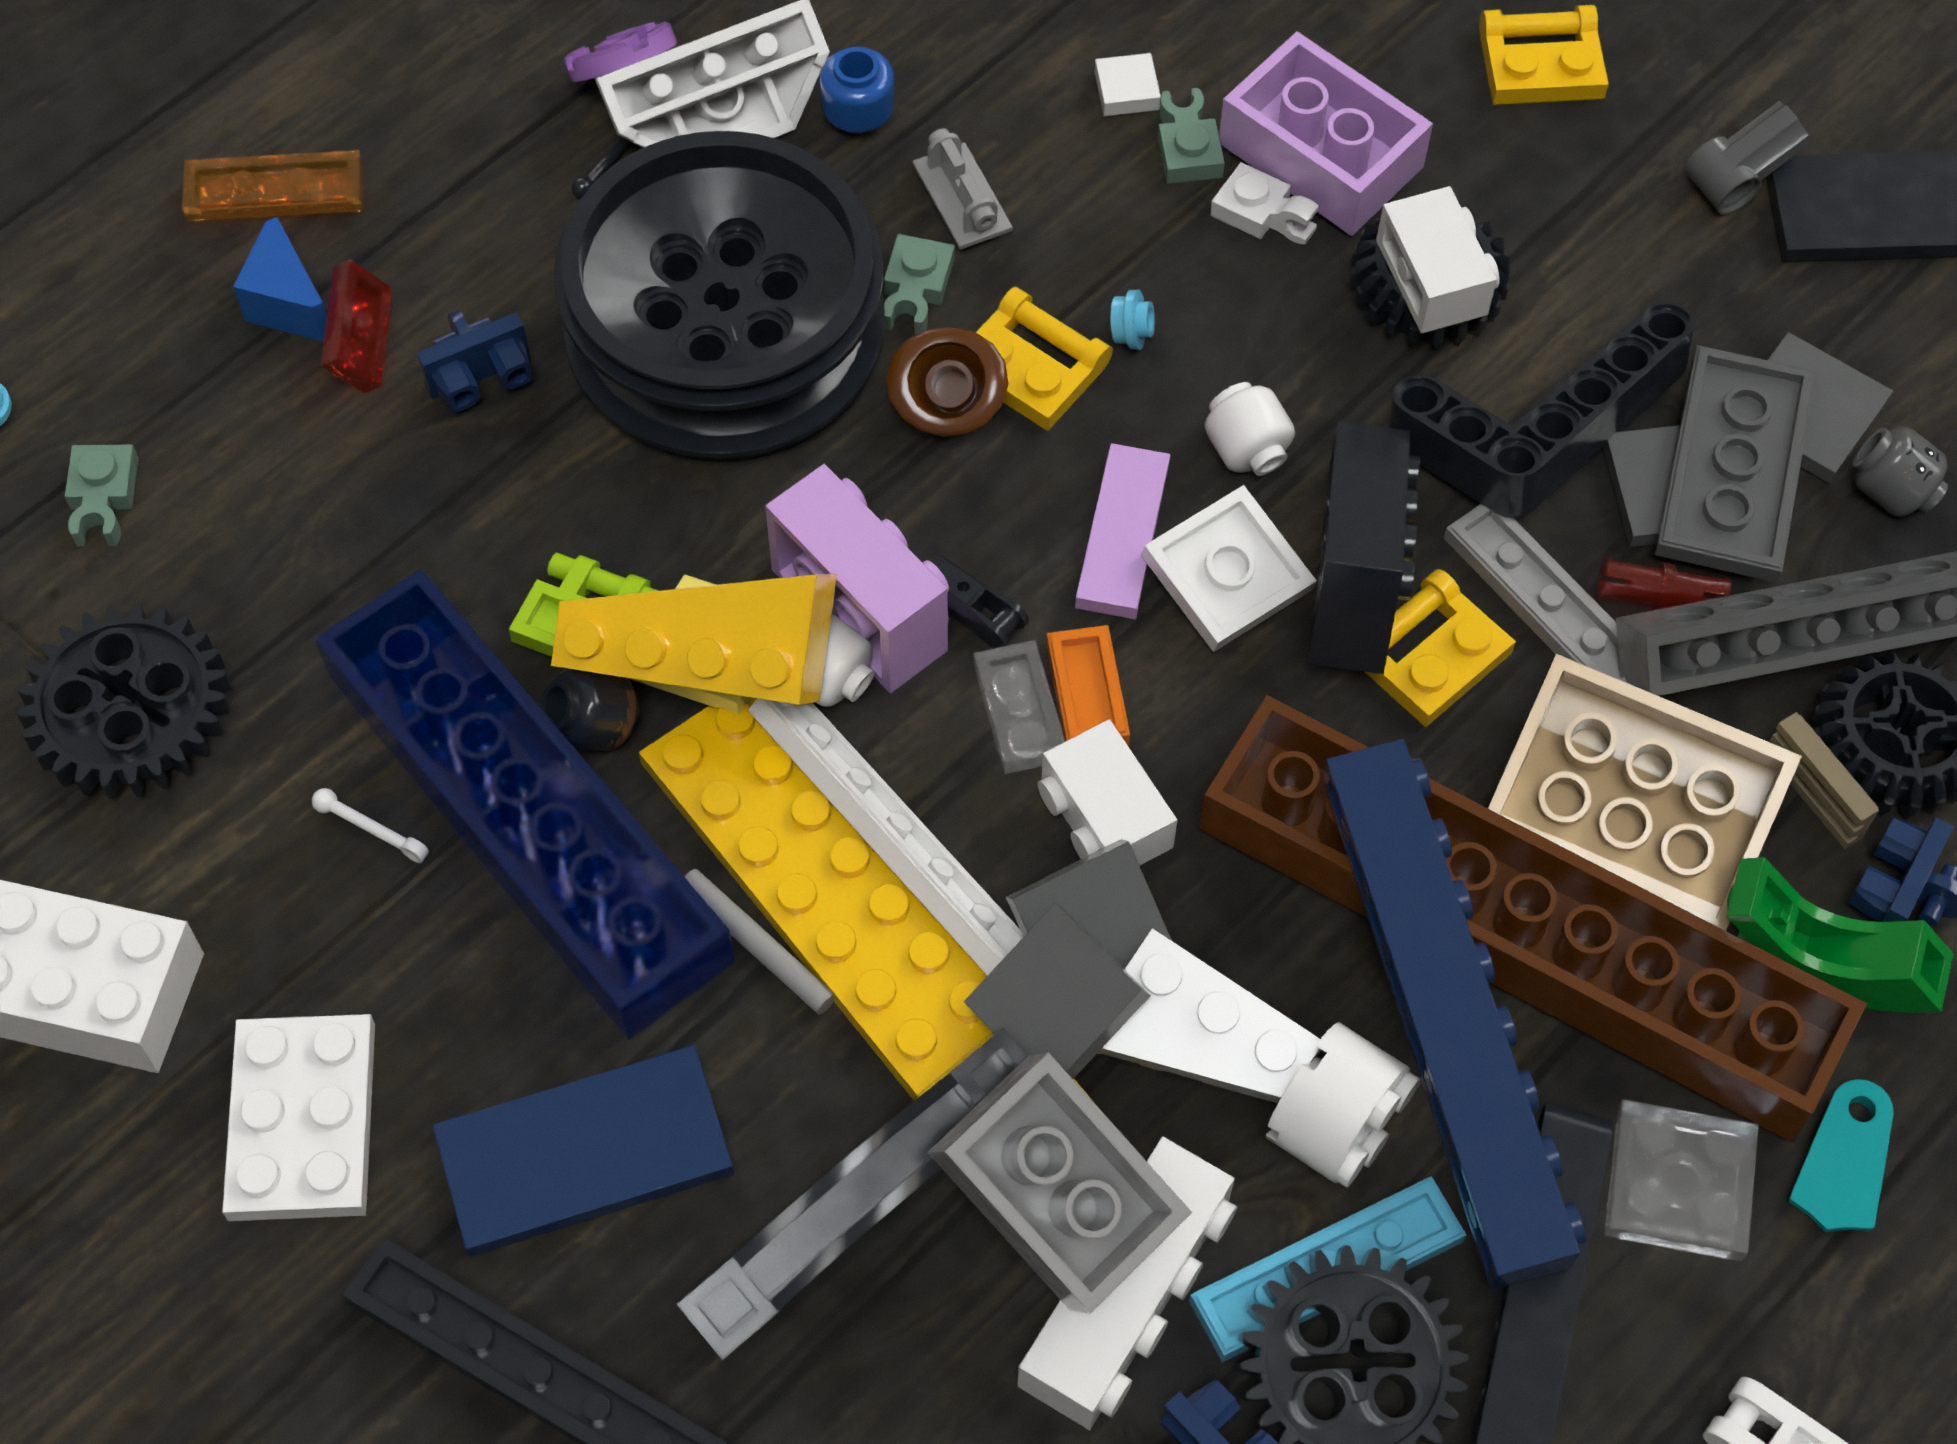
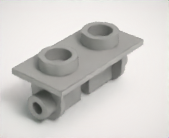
[912,129,1013,250]

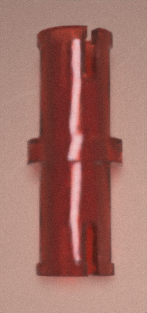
[1597,558,1731,610]

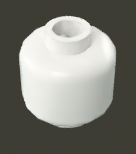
[1204,382,1295,476]
[816,614,875,707]

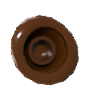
[886,327,1009,436]

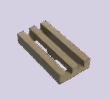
[1770,712,1879,849]

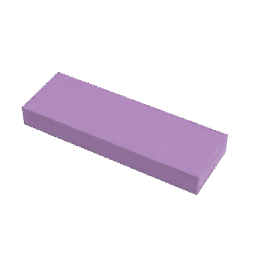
[1075,443,1170,620]

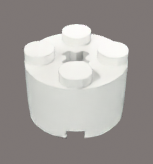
[1266,1022,1421,1187]

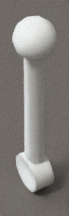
[312,788,429,863]

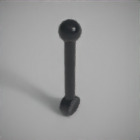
[571,137,632,199]

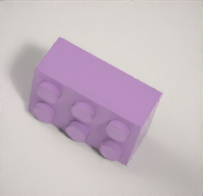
[1219,31,1433,236]
[765,464,949,694]

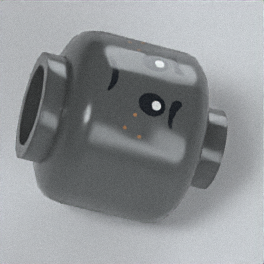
[1852,426,1948,517]

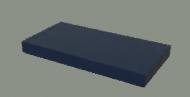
[433,1045,734,1257]

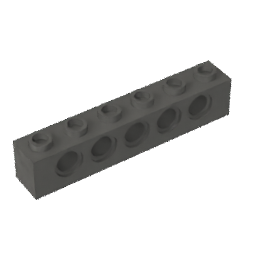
[1616,551,1957,696]

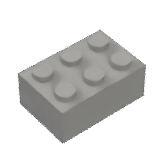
[928,1052,1193,1314]

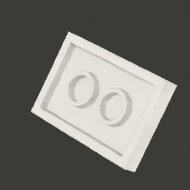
[223,1014,375,1221]

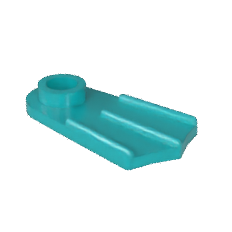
[1788,1079,1894,1232]

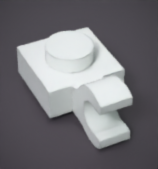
[1211,162,1319,245]

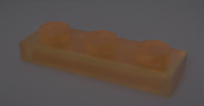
[182,150,363,221]

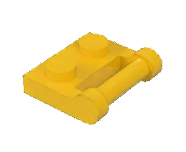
[1479,5,1609,105]
[976,286,1113,431]
[1365,569,1516,728]

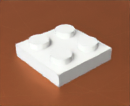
[1141,485,1317,652]

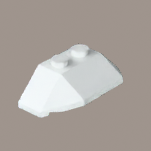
[595,0,830,148]

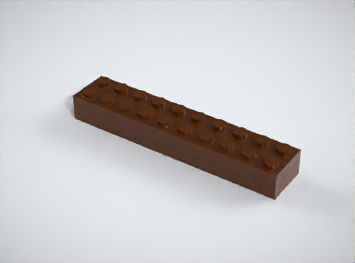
[1199,695,1867,1143]

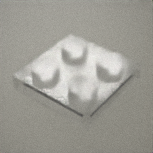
[1605,1100,1759,1261]

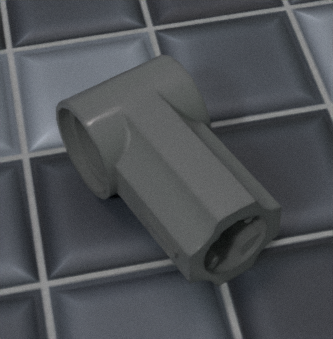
[1685,101,1811,215]

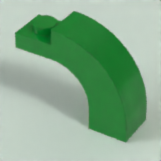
[1726,857,1954,1013]

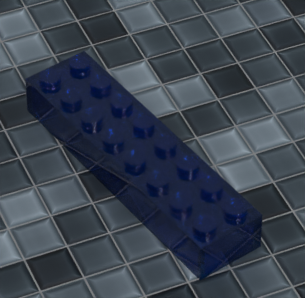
[315,569,735,1039]

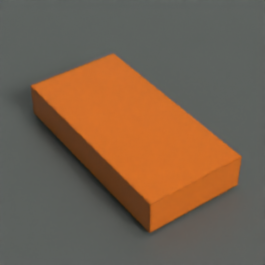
[1046,625,1130,745]

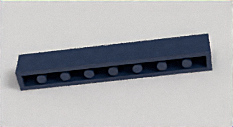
[1323,738,1586,1290]

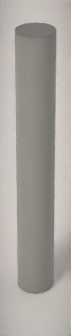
[679,869,834,1015]

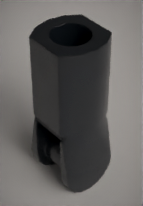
[931,554,1029,651]

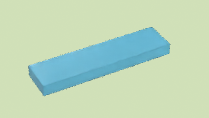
[1189,1176,1466,1362]

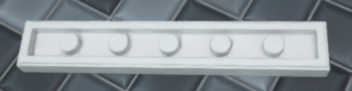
[748,698,1023,976]

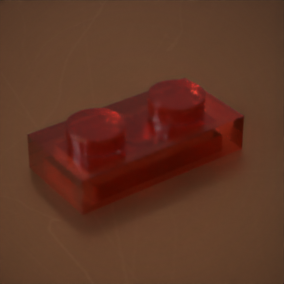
[321,259,392,394]

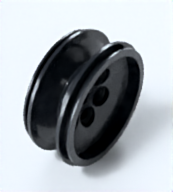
[554,131,885,462]

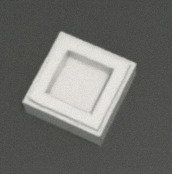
[1095,53,1161,116]

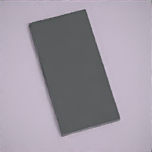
[1654,345,1817,583]

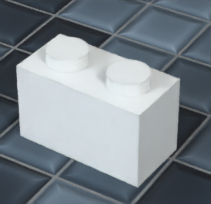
[1376,186,1499,333]
[1038,719,1177,866]

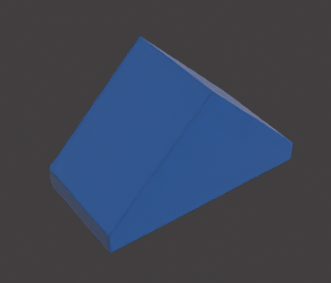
[233,217,333,342]

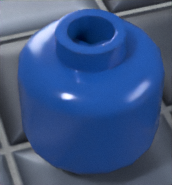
[820,47,895,133]

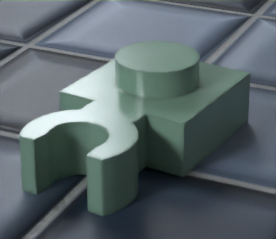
[1157,88,1225,184]
[884,234,955,335]
[65,445,139,547]

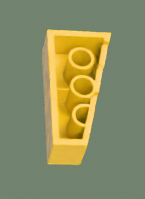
[551,574,837,705]

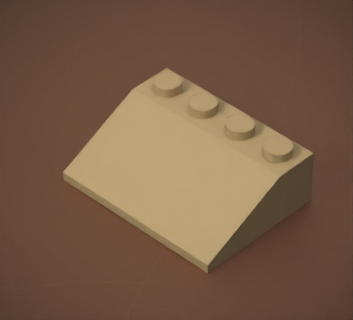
[1488,654,1802,931]

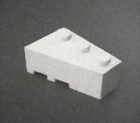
[1097,928,1321,1103]

